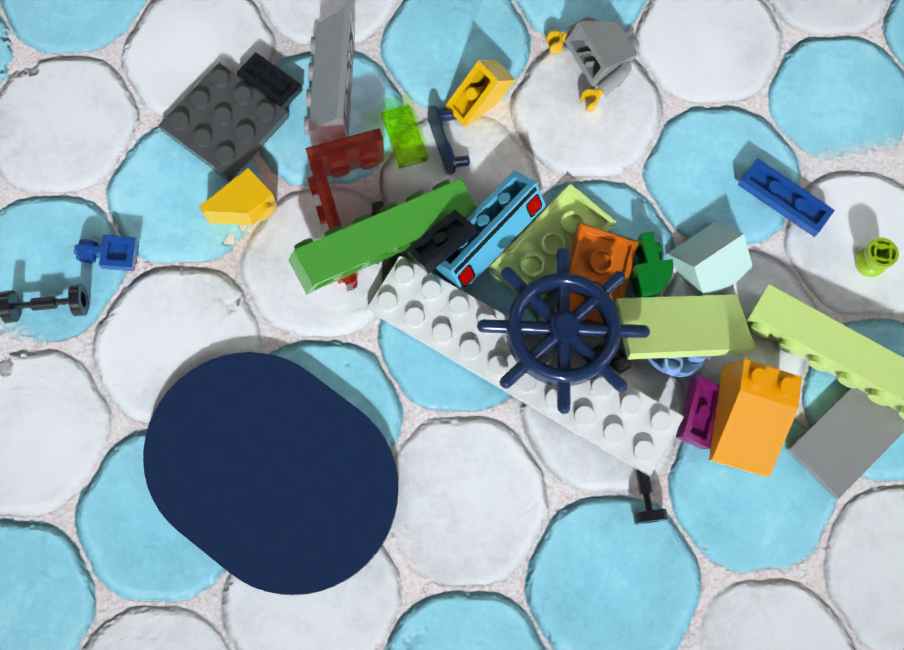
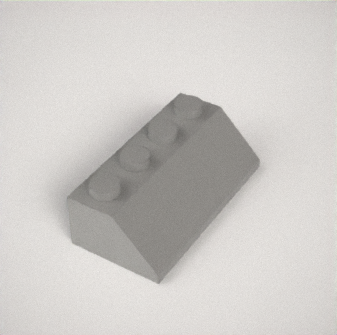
[304,8,355,148]

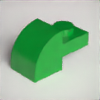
[630,232,674,298]

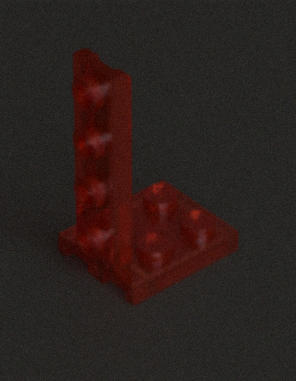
[305,128,384,291]

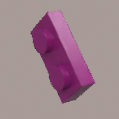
[676,375,720,450]

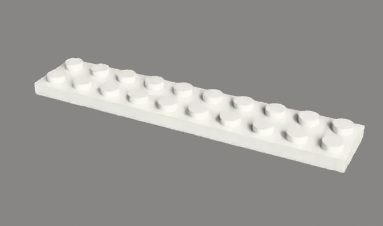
[366,256,684,476]

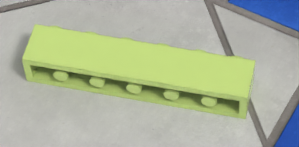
[746,284,904,419]

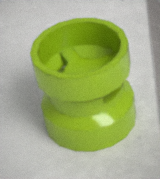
[854,238,899,277]

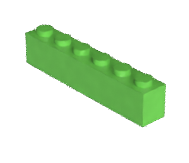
[288,179,477,295]

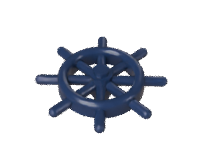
[477,247,650,414]

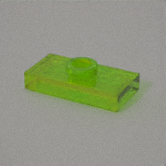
[381,104,428,169]

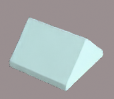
[666,222,754,296]

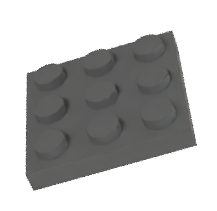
[159,62,289,182]

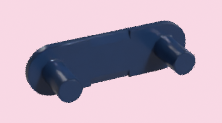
[427,106,470,175]

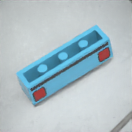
[435,170,546,291]

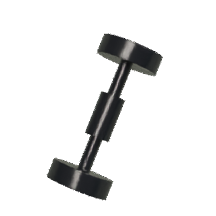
[0,284,89,323]
[633,470,668,525]

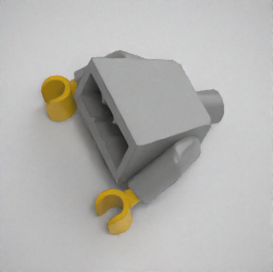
[546,17,640,112]

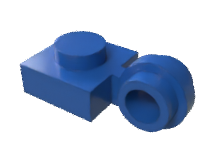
[73,235,139,271]

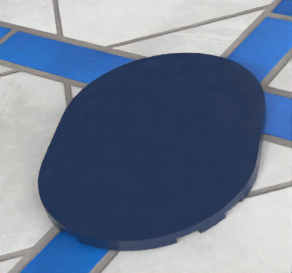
[143,352,399,595]

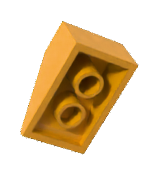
[709,358,802,477]

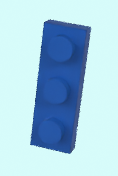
[738,158,835,237]

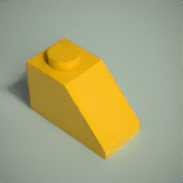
[445,60,516,127]
[199,168,277,225]

